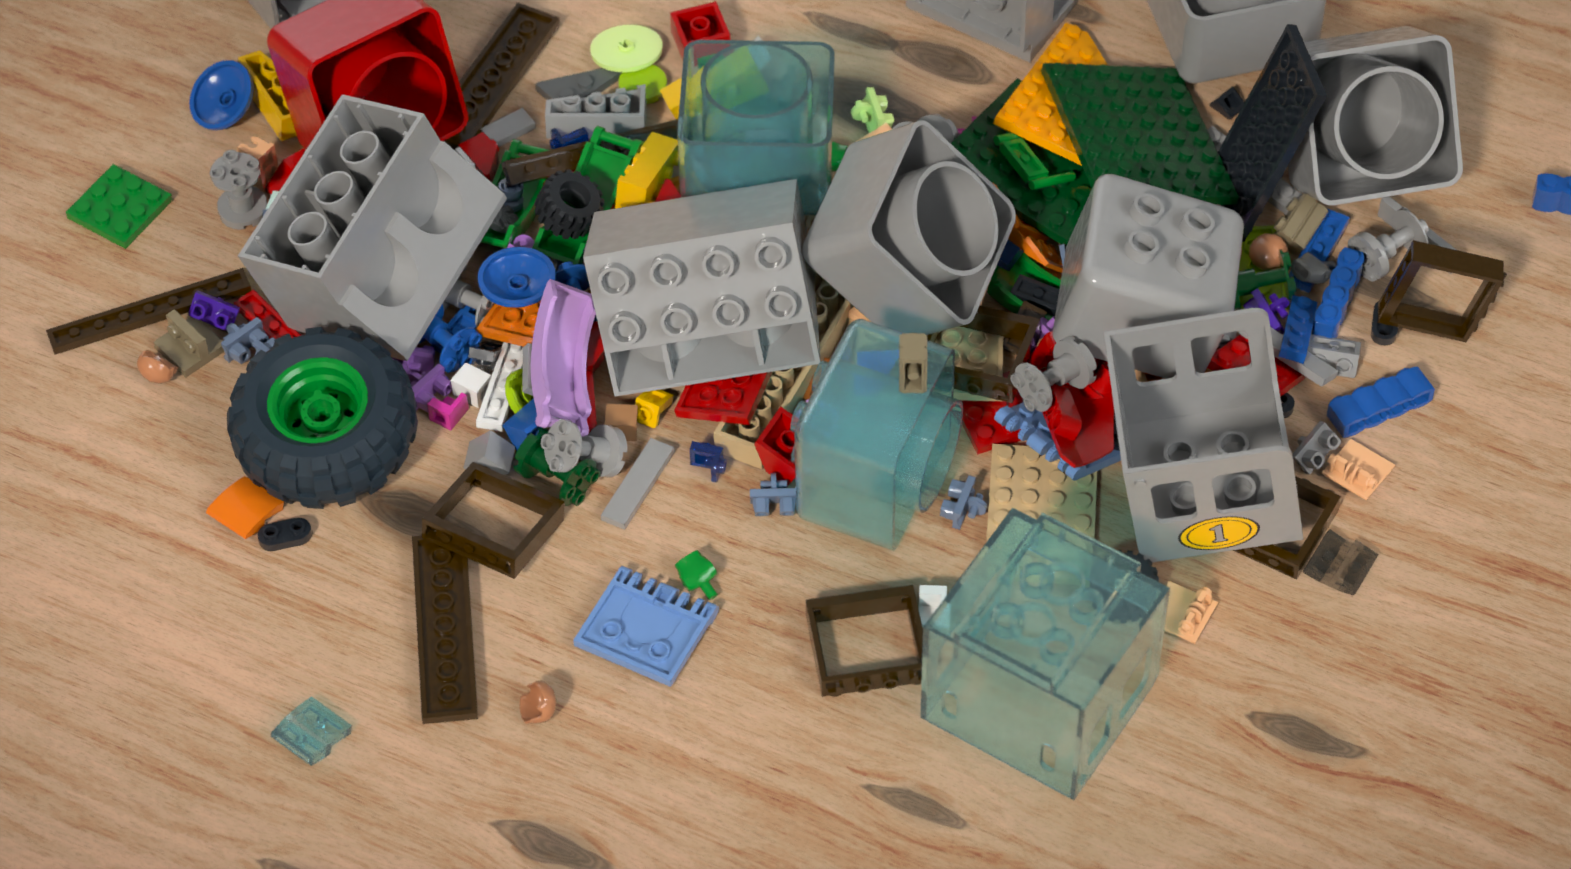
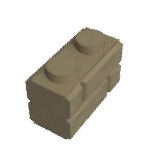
[1273,193,1328,255]
[899,333,927,393]

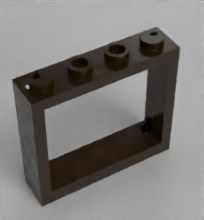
[1377,240,1507,342]
[927,305,1040,403]
[422,462,565,579]
[1233,476,1341,580]
[805,585,931,697]

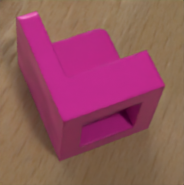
[427,393,469,431]

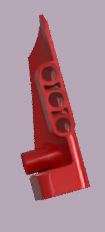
[1029,331,1114,468]

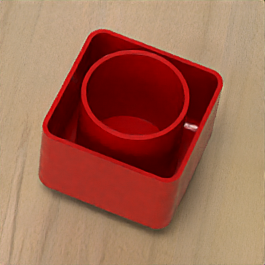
[267,0,468,150]

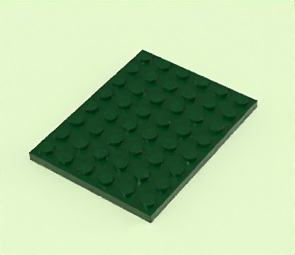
[1041,63,1239,205]
[951,78,1092,246]

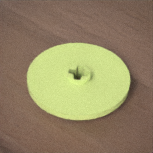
[590,25,663,72]

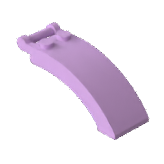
[531,279,596,437]

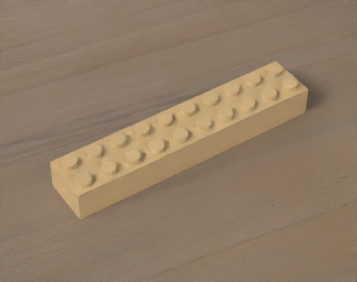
[713,271,854,469]

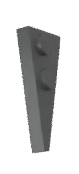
[535,68,622,100]

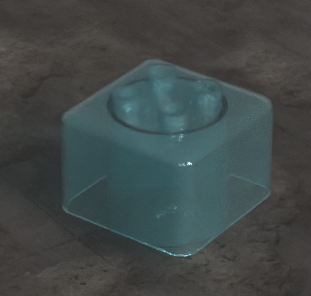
[677,40,835,216]
[791,319,963,551]

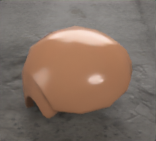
[1249,233,1288,270]
[137,350,178,384]
[520,681,557,724]

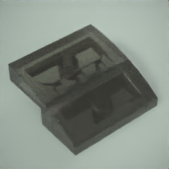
[1302,529,1379,596]

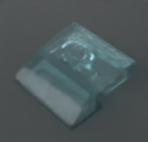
[271,696,352,766]

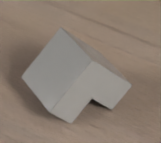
[463,430,515,475]

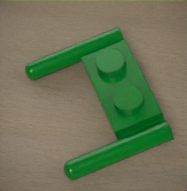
[993,133,1076,190]

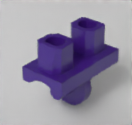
[1243,288,1290,334]
[188,290,240,331]

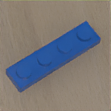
[1289,209,1350,293]
[1278,295,1318,364]

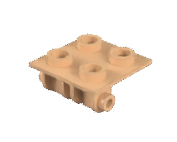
[1322,439,1395,500]
[1146,581,1218,644]

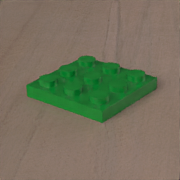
[66,164,173,249]

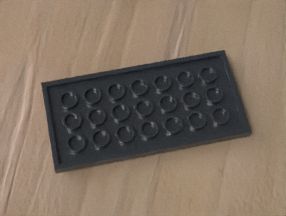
[1218,24,1327,242]

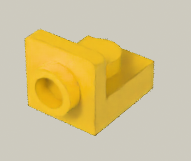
[635,390,674,428]

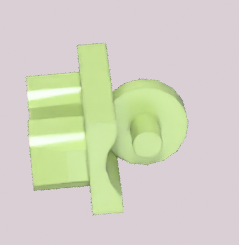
[851,87,894,133]

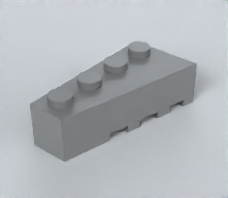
[545,84,647,139]

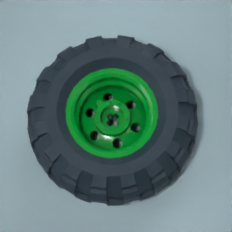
[227,327,418,509]

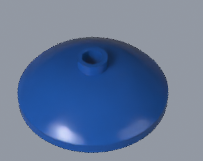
[189,60,254,130]
[478,247,556,308]

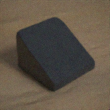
[1209,86,1245,120]

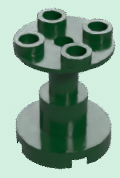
[1234,249,1296,311]
[514,428,600,506]

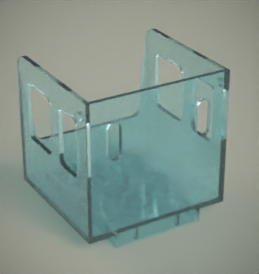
[920,507,1170,800]

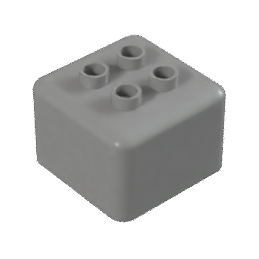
[1146,0,1326,83]
[1288,26,1463,205]
[802,120,1016,342]
[1053,174,1244,379]

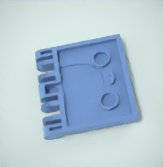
[994,403,1121,481]
[573,566,719,687]

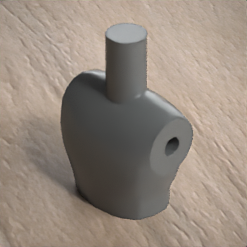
[1291,252,1336,284]

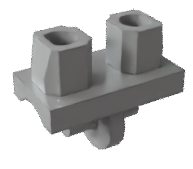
[1292,421,1341,475]

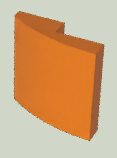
[206,476,284,539]

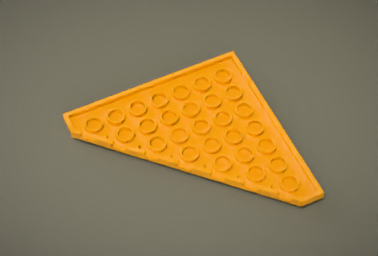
[993,22,1108,166]

